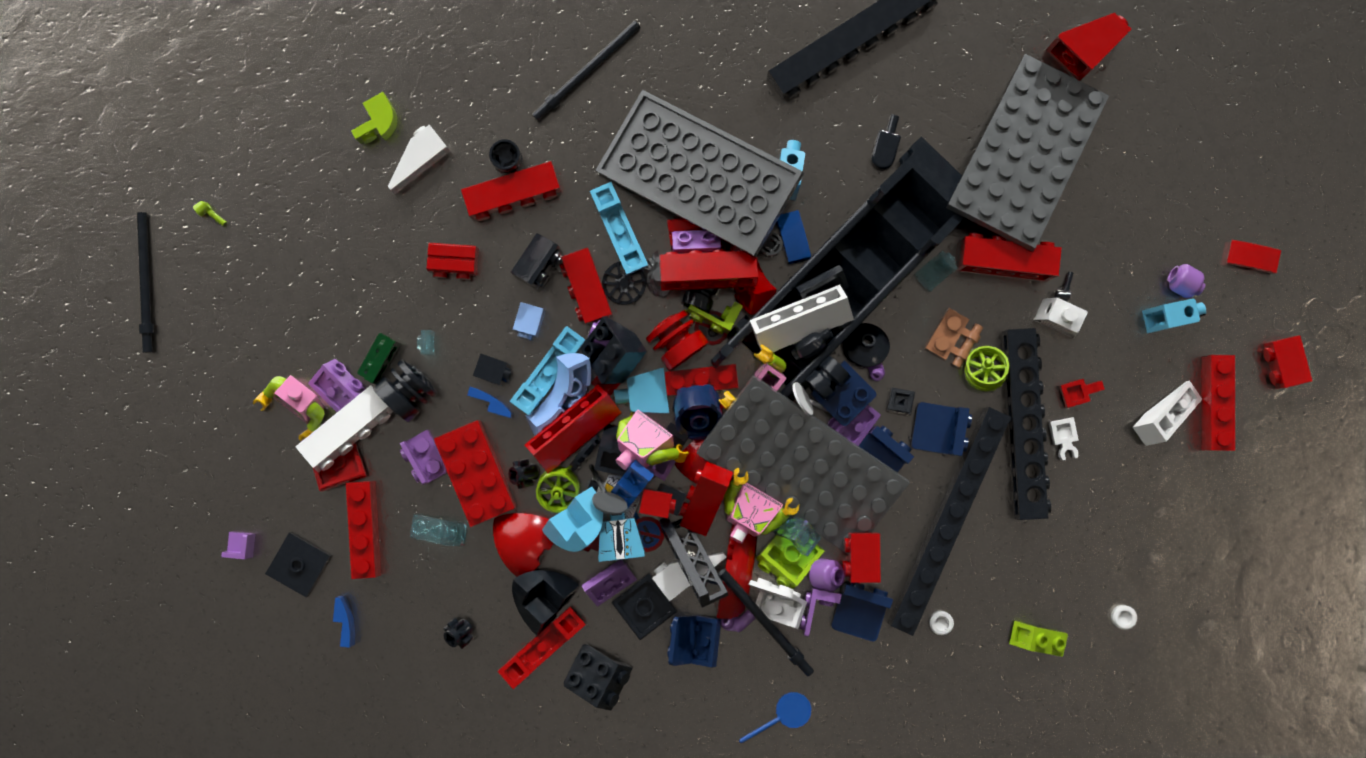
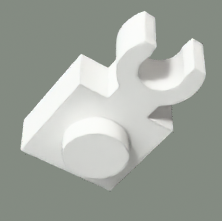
[1048,417,1078,461]

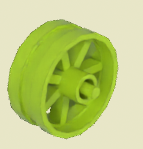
[964,346,1010,392]
[536,467,580,513]

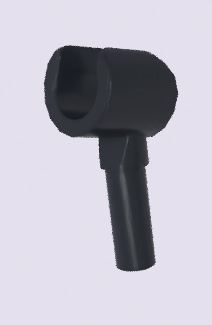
[1054,272,1074,302]

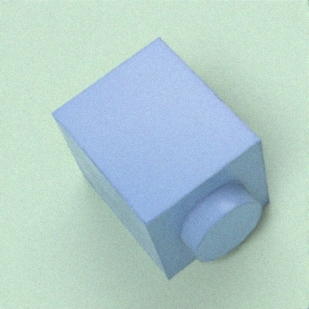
[513,302,545,340]

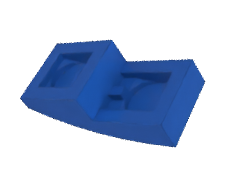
[777,210,811,264]
[467,387,514,418]
[611,460,654,508]
[333,596,355,648]

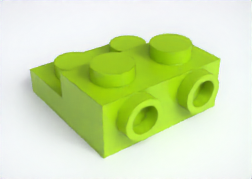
[756,520,824,589]

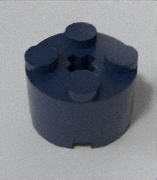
[673,384,723,440]

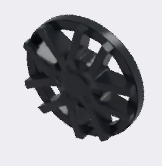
[602,261,646,305]
[567,434,601,472]

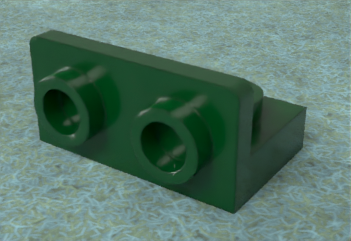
[357,333,401,384]

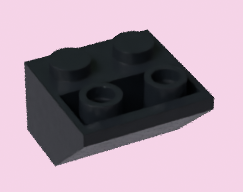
[511,233,562,290]
[580,316,647,384]
[594,424,631,476]

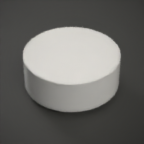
[1111,605,1137,630]
[929,611,954,635]

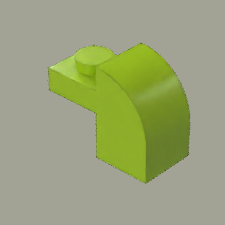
[351,92,397,144]

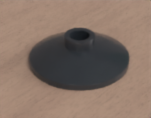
[843,323,890,367]

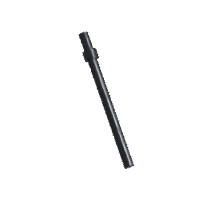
[532,21,641,121]
[137,212,154,353]
[718,569,814,677]

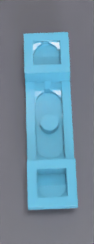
[590,182,648,275]
[510,326,585,416]

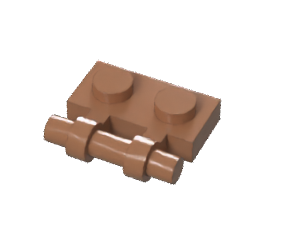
[924,308,983,369]

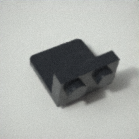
[564,644,633,711]

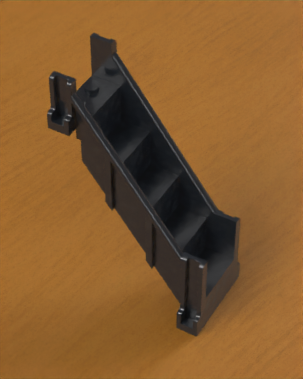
[711,136,971,401]

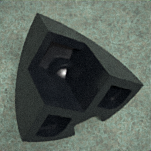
[512,570,580,636]

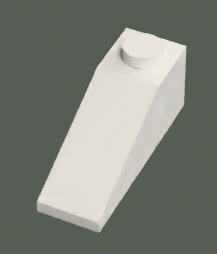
[388,125,450,194]
[1133,381,1202,446]
[652,552,727,601]

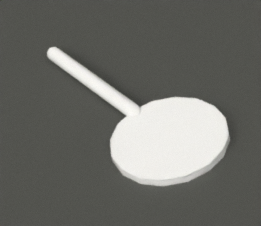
[793,382,828,416]

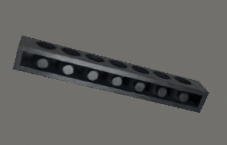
[1002,328,1051,520]

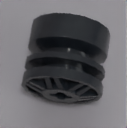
[373,359,438,423]

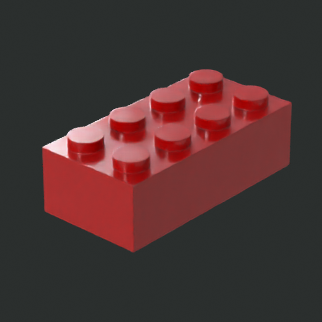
[954,233,1062,282]
[434,420,518,527]

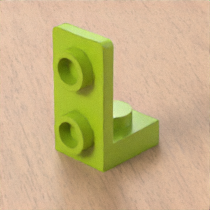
[687,302,743,334]
[1009,621,1068,657]

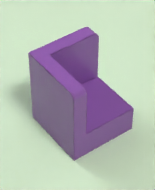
[646,460,676,481]
[221,532,255,559]

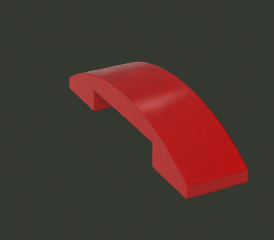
[497,607,586,689]

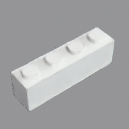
[750,285,854,352]
[296,385,393,473]

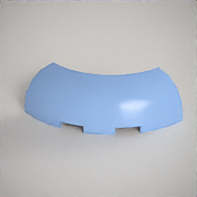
[525,353,591,436]

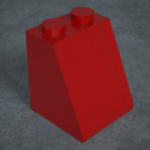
[1046,13,1131,81]

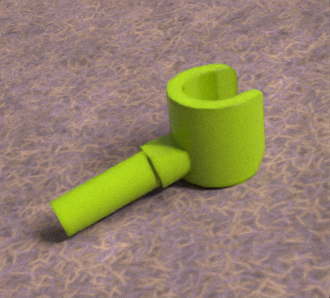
[193,201,226,226]

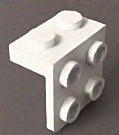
[749,578,807,629]

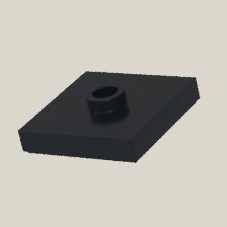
[265,532,332,597]
[611,573,678,640]

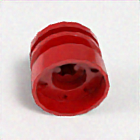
[646,310,709,371]

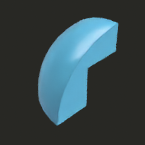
[542,487,603,552]

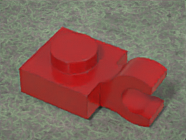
[1059,379,1105,408]

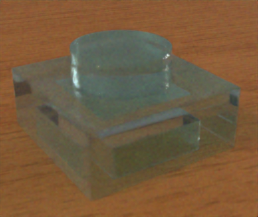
[417,330,435,355]

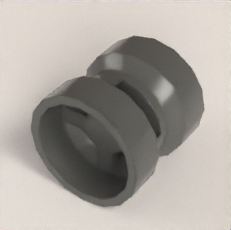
[759,232,783,258]

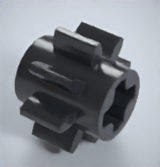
[508,459,538,489]
[443,618,473,649]

